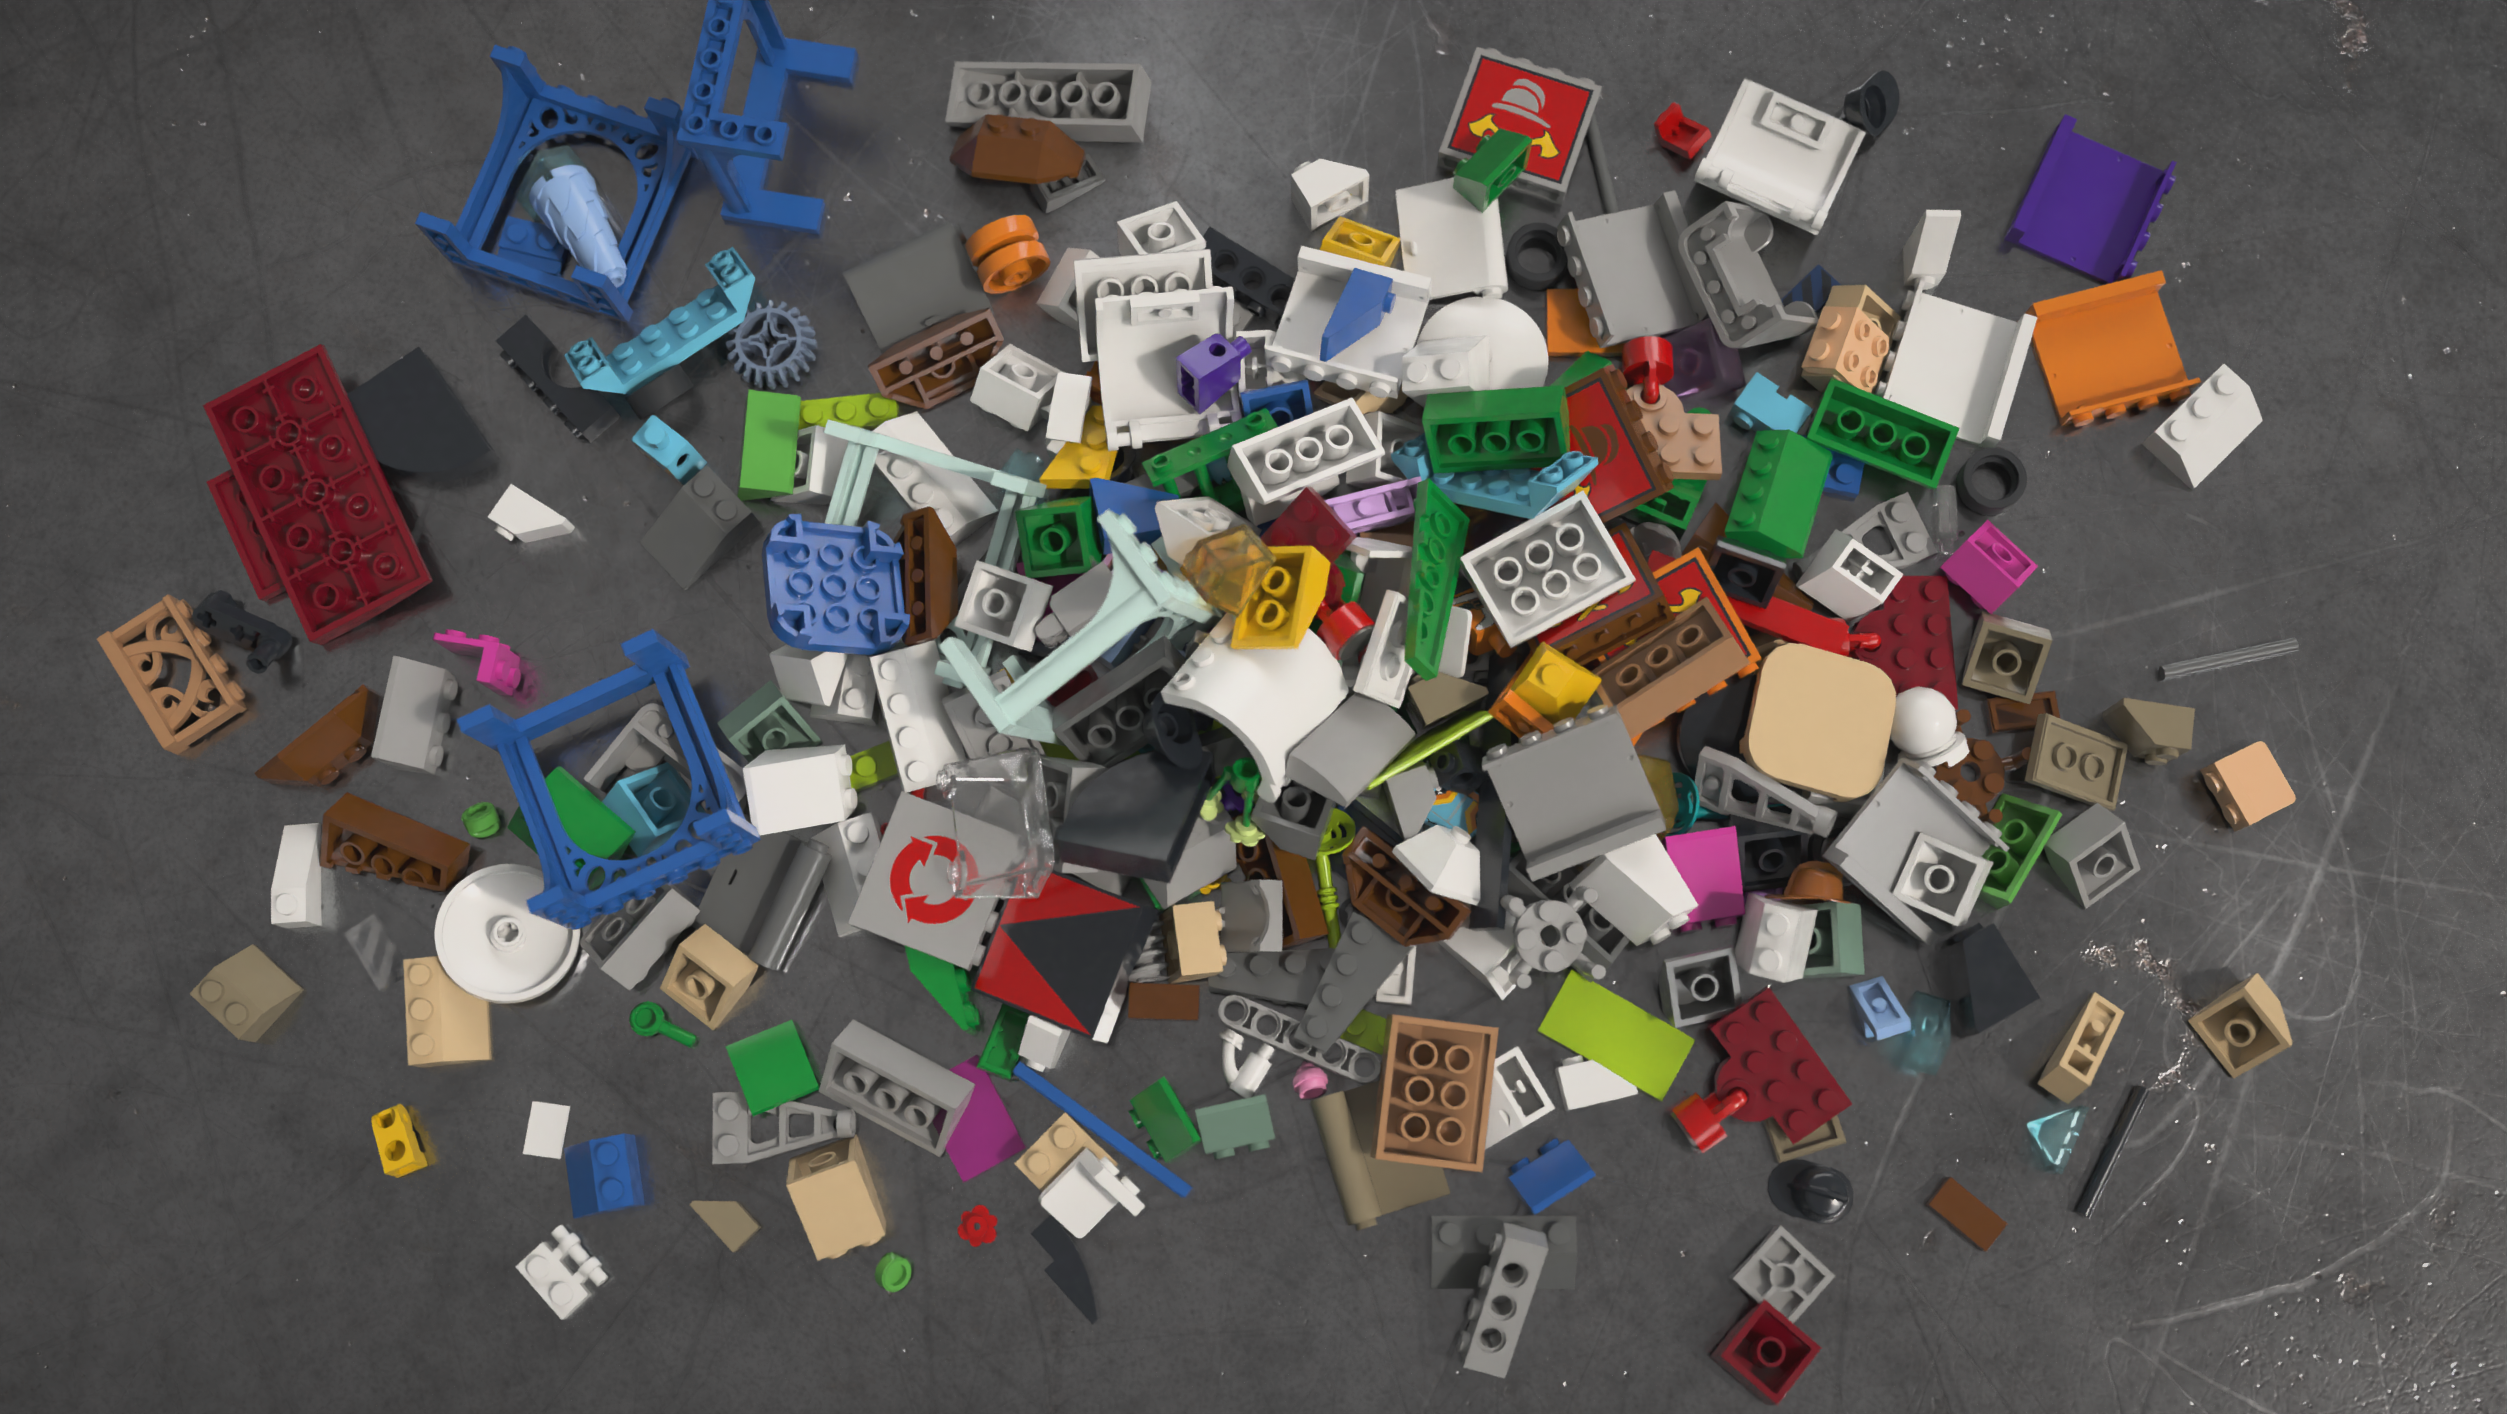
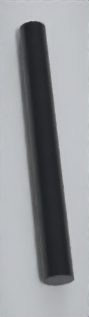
[2076,1085,2150,1218]

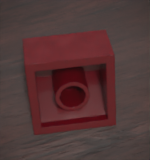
[1710,1299,1822,1405]

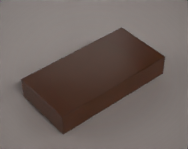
[1984,690,2060,735]
[1128,983,1200,1021]
[1926,1177,2008,1252]

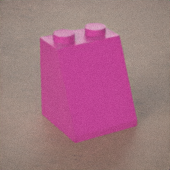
[1661,826,1745,933]

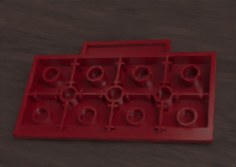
[203,344,433,645]

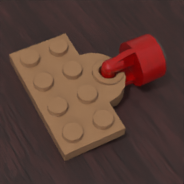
[1622,335,1722,480]

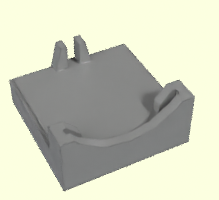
[1215,880,1283,952]
[1728,1225,1835,1323]

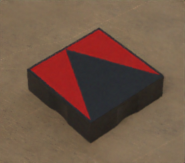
[970,858,1158,1043]

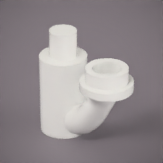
[1218,1027,1275,1098]

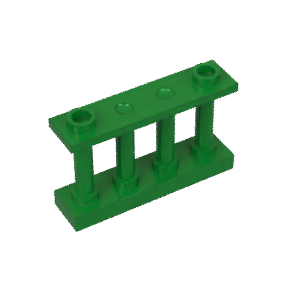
[1142,408,1278,513]

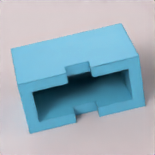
[1729,372,1813,433]

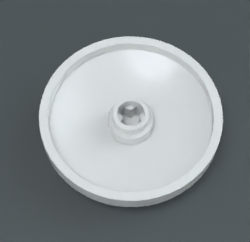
[1417,297,1548,390]
[435,864,580,1004]

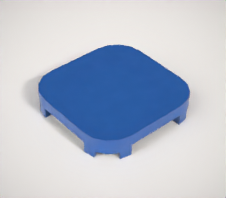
[762,514,910,655]

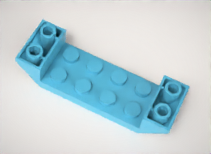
[564,247,755,395]
[1391,432,1598,519]

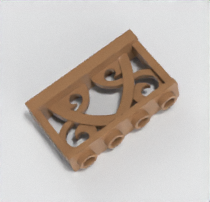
[97,594,247,755]

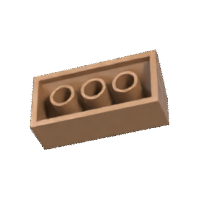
[1591,597,1750,739]

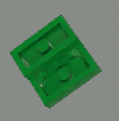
[725,1020,820,1116]

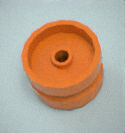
[965,215,1051,294]

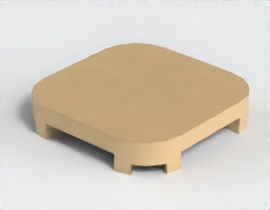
[1740,643,1896,803]

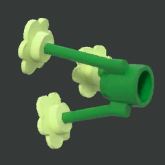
[1200,757,1266,846]

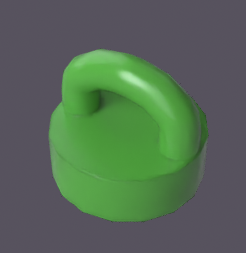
[461,802,501,838]
[875,1252,912,1292]

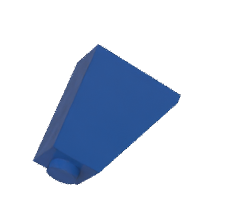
[1089,478,1179,555]

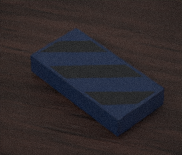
[1781,264,1841,313]

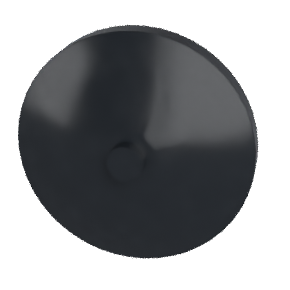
[1677,671,1791,803]

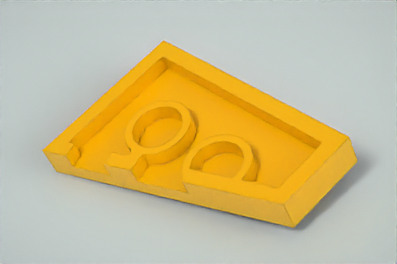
[1039,406,1117,489]

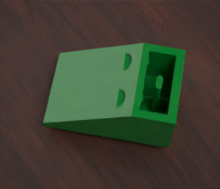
[1621,479,1707,540]
[904,945,981,1036]

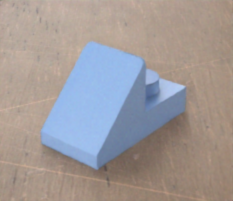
[1849,976,1911,1040]

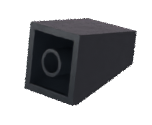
[1946,922,2040,1039]

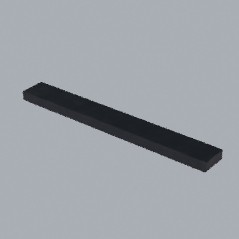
[1469,652,1525,931]

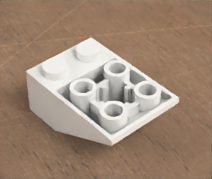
[1485,1046,1555,1150]

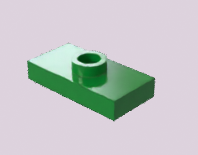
[977,1003,1031,1081]

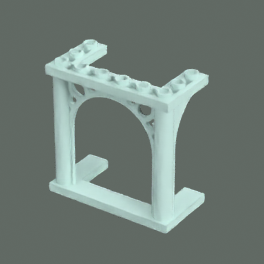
[824,419,1047,688]
[939,510,1228,746]

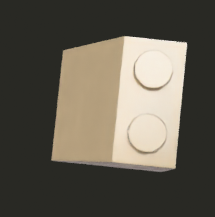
[786,1134,886,1260]

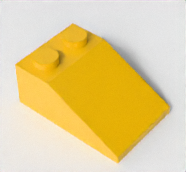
[1230,546,1331,649]

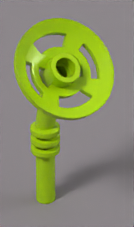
[1316,808,1356,949]

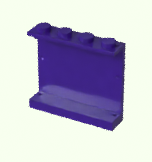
[2004,114,2177,284]

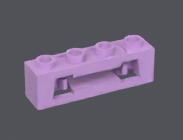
[1324,476,1422,535]

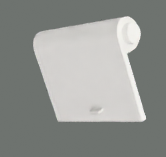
[1395,178,1508,300]

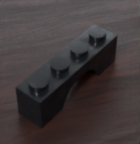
[496,315,621,443]

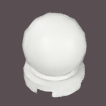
[1890,686,1969,767]

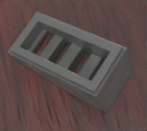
[1030,153,1105,214]

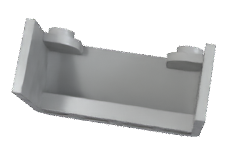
[583,703,748,840]

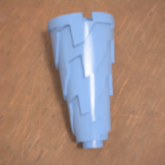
[529,165,627,288]

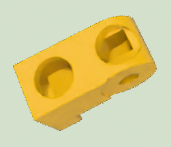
[371,1104,428,1178]

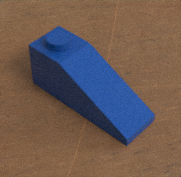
[1320,268,1396,362]

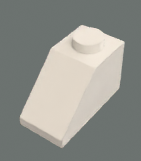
[488,484,575,543]
[1018,1015,1071,1072]
[1555,1055,1638,1111]

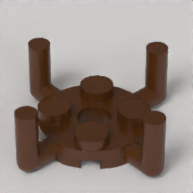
[1933,709,2031,825]

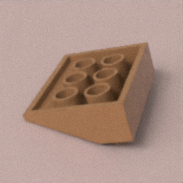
[1370,1014,1499,1172]

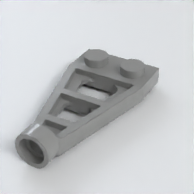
[1793,492,1938,581]
[1691,746,1837,838]
[712,1092,856,1165]

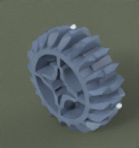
[726,299,817,390]

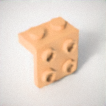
[1801,306,1889,393]
[2200,741,2296,831]

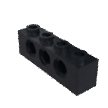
[1203,227,1295,330]

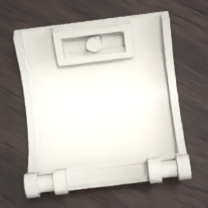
[1694,78,1866,235]
[1095,286,1242,451]
[1161,600,1349,803]

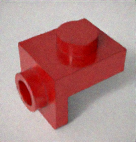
[1654,102,1711,160]

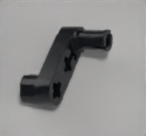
[192,590,292,674]

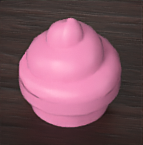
[1292,1061,1328,1100]

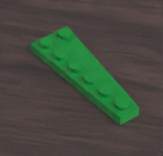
[1404,478,1470,681]

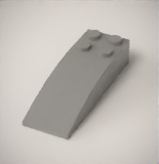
[945,62,1152,143]

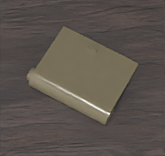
[1310,1081,1451,1231]

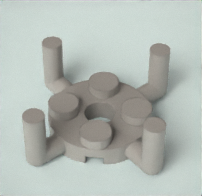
[1501,886,1606,988]

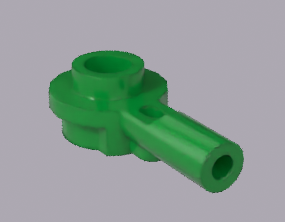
[629,1001,697,1048]

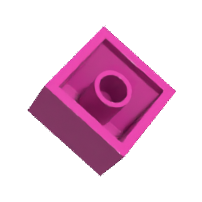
[1941,520,2038,614]

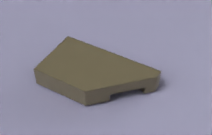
[689,1201,762,1253]

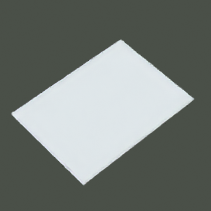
[523,1101,570,1159]

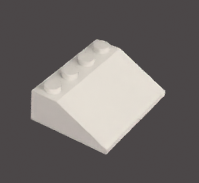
[1074,249,1212,362]
[1460,491,1636,649]

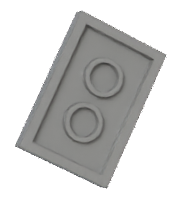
[941,669,1046,788]

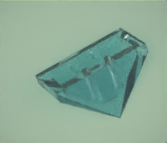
[2026,1105,2089,1175]

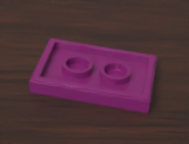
[932,1054,1027,1183]

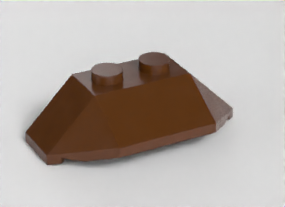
[950,114,1085,184]
[868,308,1004,409]
[893,506,958,646]
[254,684,379,787]
[1342,826,1472,947]

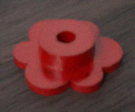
[958,1205,998,1247]

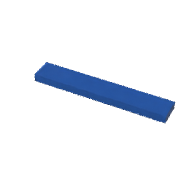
[1013,1061,1193,1198]

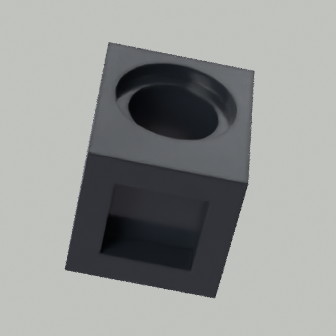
[1429,740,1491,796]

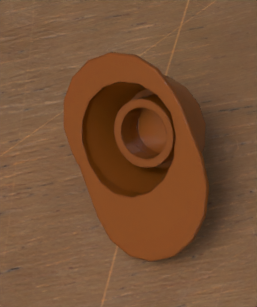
[1764,861,1851,904]

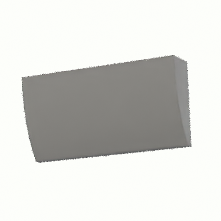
[1285,692,1416,807]

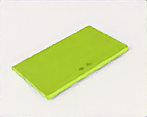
[1365,711,1494,790]

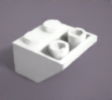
[1236,330,1306,409]
[1795,529,1903,622]

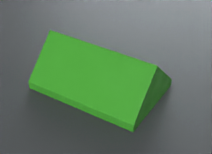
[737,389,801,501]
[1978,793,2062,909]

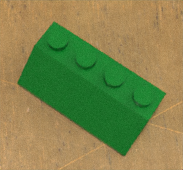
[1806,378,1960,491]
[1422,385,1570,474]
[1725,429,1833,559]

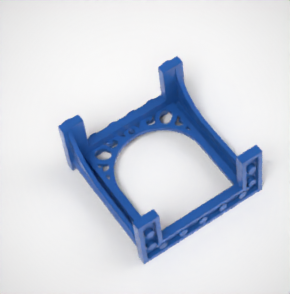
[676,0,858,235]
[415,45,699,323]
[457,629,761,930]

